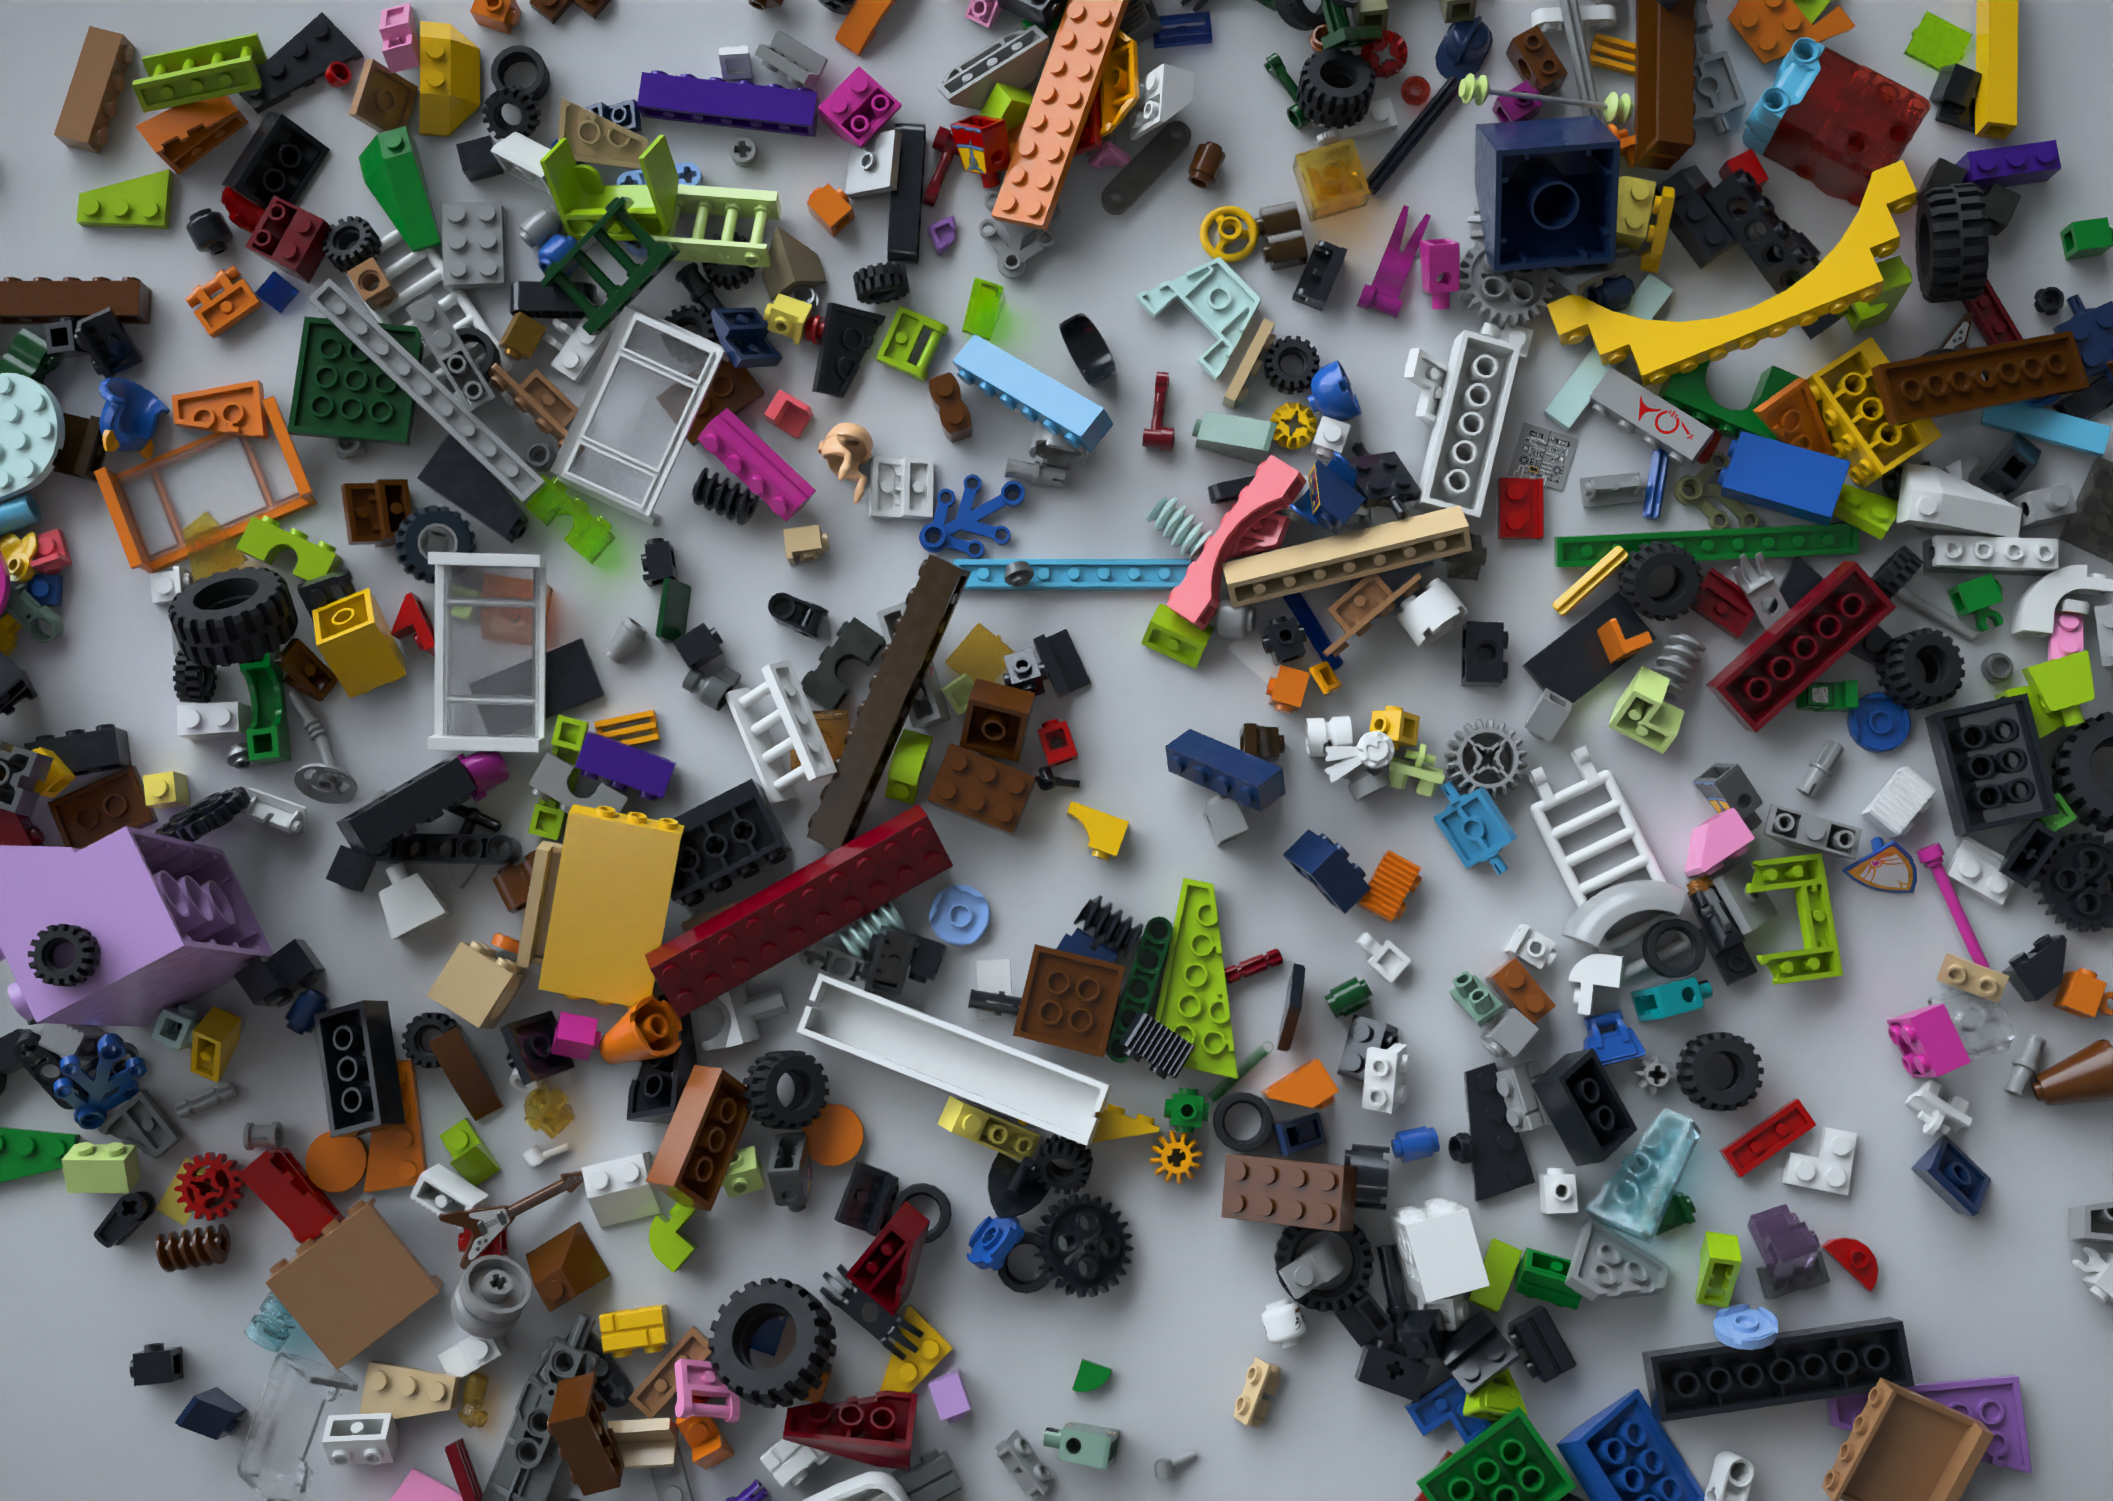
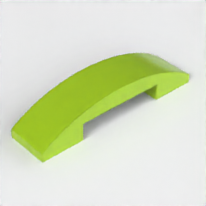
[528,715,589,841]

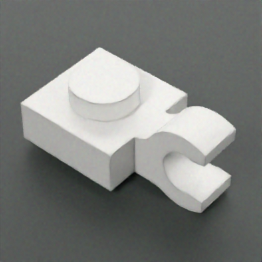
[1479,322,1534,361]
[1355,932,1411,983]

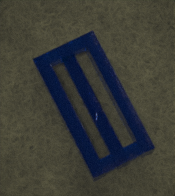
[1153,11,1213,49]

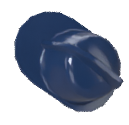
[1435,16,1493,81]

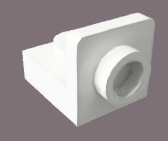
[150,566,195,605]
[1417,1293,1469,1330]

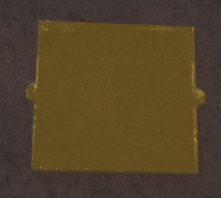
[945,622,1015,683]

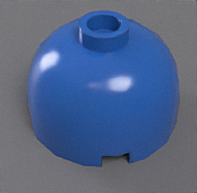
[1307,360,1362,422]

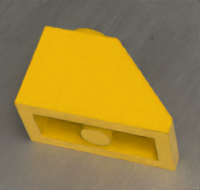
[190,1006,241,1083]

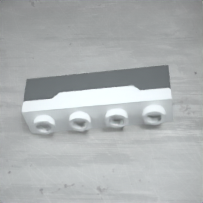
[1923,535,2059,576]

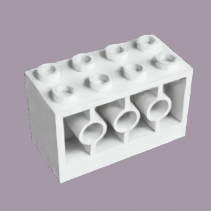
[1388,1197,1490,1303]

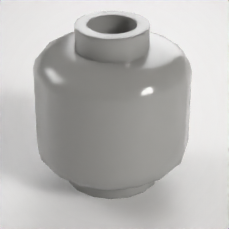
[1210,599,1257,639]

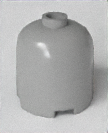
[1029,421,1090,470]

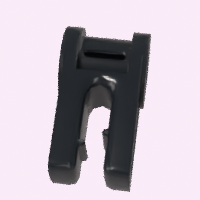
[94,1191,156,1248]

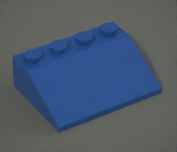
[1556,1389,1705,1501]

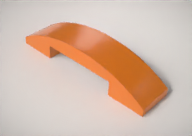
[835,0,897,57]

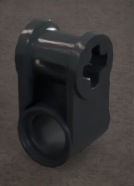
[768,592,829,640]

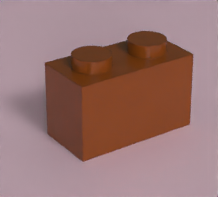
[1486,957,1556,1024]

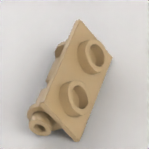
[1936,953,2009,1003]
[1233,1357,1282,1428]

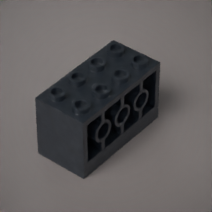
[671,778,792,907]

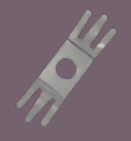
[1732,552,1790,631]

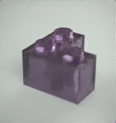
[1747,1204,1820,1283]

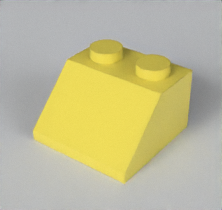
[1616,176,1657,250]

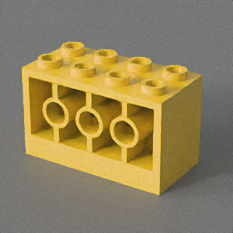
[1807,336,1943,489]

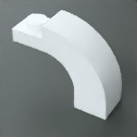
[2011,565,2113,639]

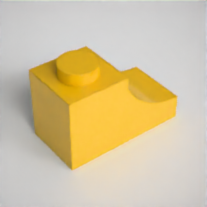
[1067,801,1129,861]

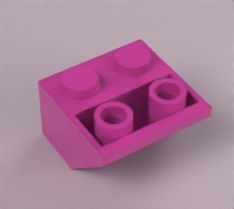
[818,66,902,148]
[1886,1004,1971,1078]

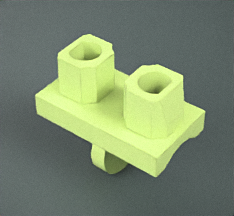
[1388,743,1445,797]

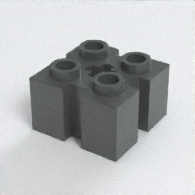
[0,741,54,817]

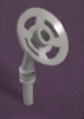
[288,689,357,804]

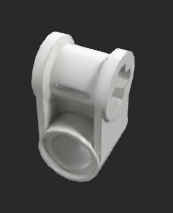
[1704,1450,1755,1501]

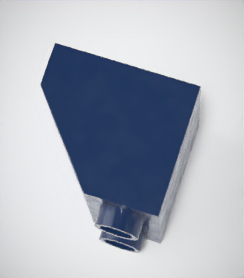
[1475,115,1620,272]

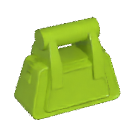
[1463,1368,1528,1421]

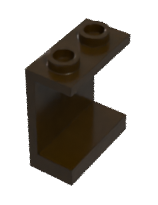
[52,413,107,482]

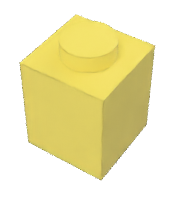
[143,771,190,810]

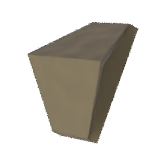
[762,226,827,301]

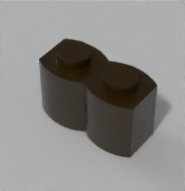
[1255,201,1308,271]

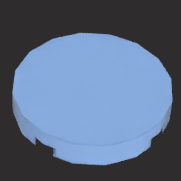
[929,884,991,946]
[1713,1304,1779,1350]

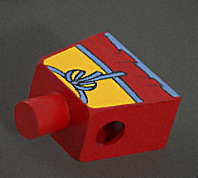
[950,115,1011,188]

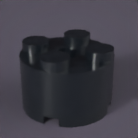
[1344,1144,1390,1211]

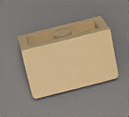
[608,1418,679,1469]

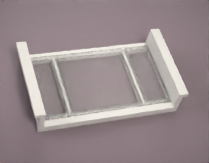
[550,306,729,525]
[427,552,547,752]

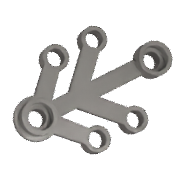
[979,191,1061,278]

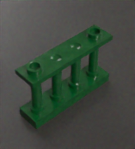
[540,197,681,336]

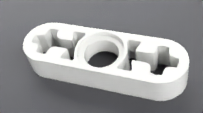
[1531,5,1617,33]

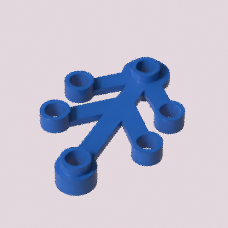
[919,474,1025,559]
[53,1033,147,1130]

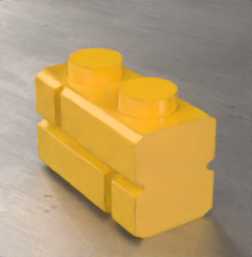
[599,1304,671,1358]

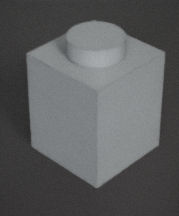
[1524,688,1573,742]

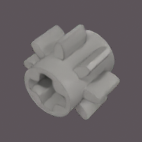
[1633,1055,1675,1094]

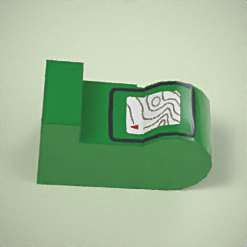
[1796,680,1859,712]

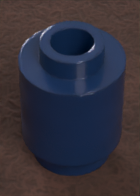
[285,987,330,1035]

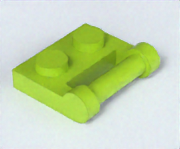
[876,306,949,382]

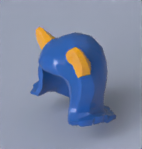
[98,377,170,459]

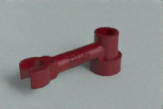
[923,126,960,207]
[1142,372,1175,452]

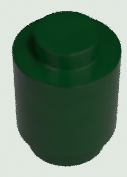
[1324,976,1373,1018]

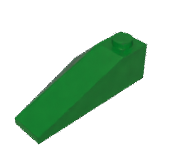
[358,126,442,253]

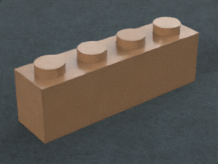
[54,26,135,154]

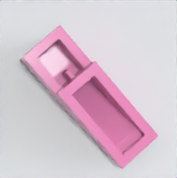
[379,3,420,74]

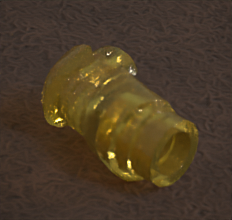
[457,1372,489,1428]

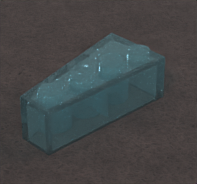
[1585,1108,1702,1244]

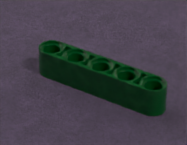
[1106,916,1173,1063]

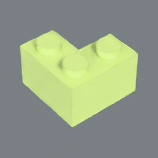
[1608,666,1685,754]

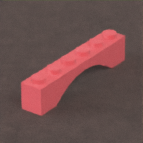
[1166,454,1307,631]

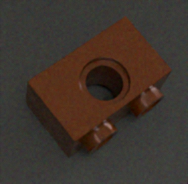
[1506,25,1568,96]

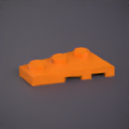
[1752,377,1836,456]

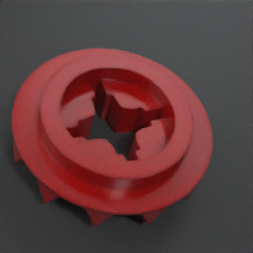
[1361,30,1408,79]

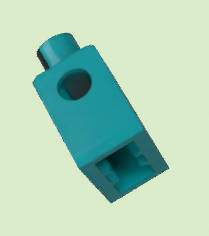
[1630,977,1713,1022]

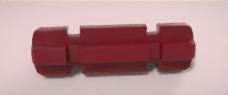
[1224,948,1283,984]

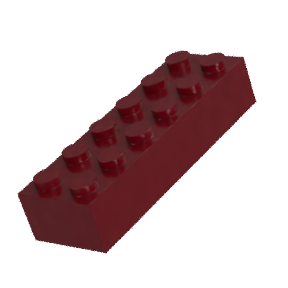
[1706,561,1896,733]

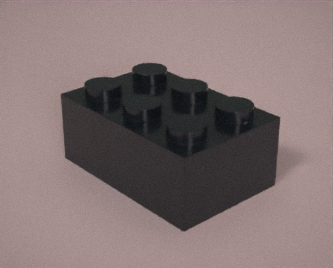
[1531,1048,1638,1166]

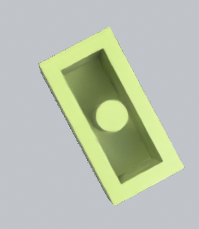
[62,1142,141,1193]

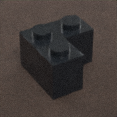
[233,939,326,1007]

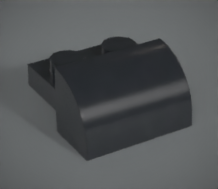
[1438,1310,1520,1398]

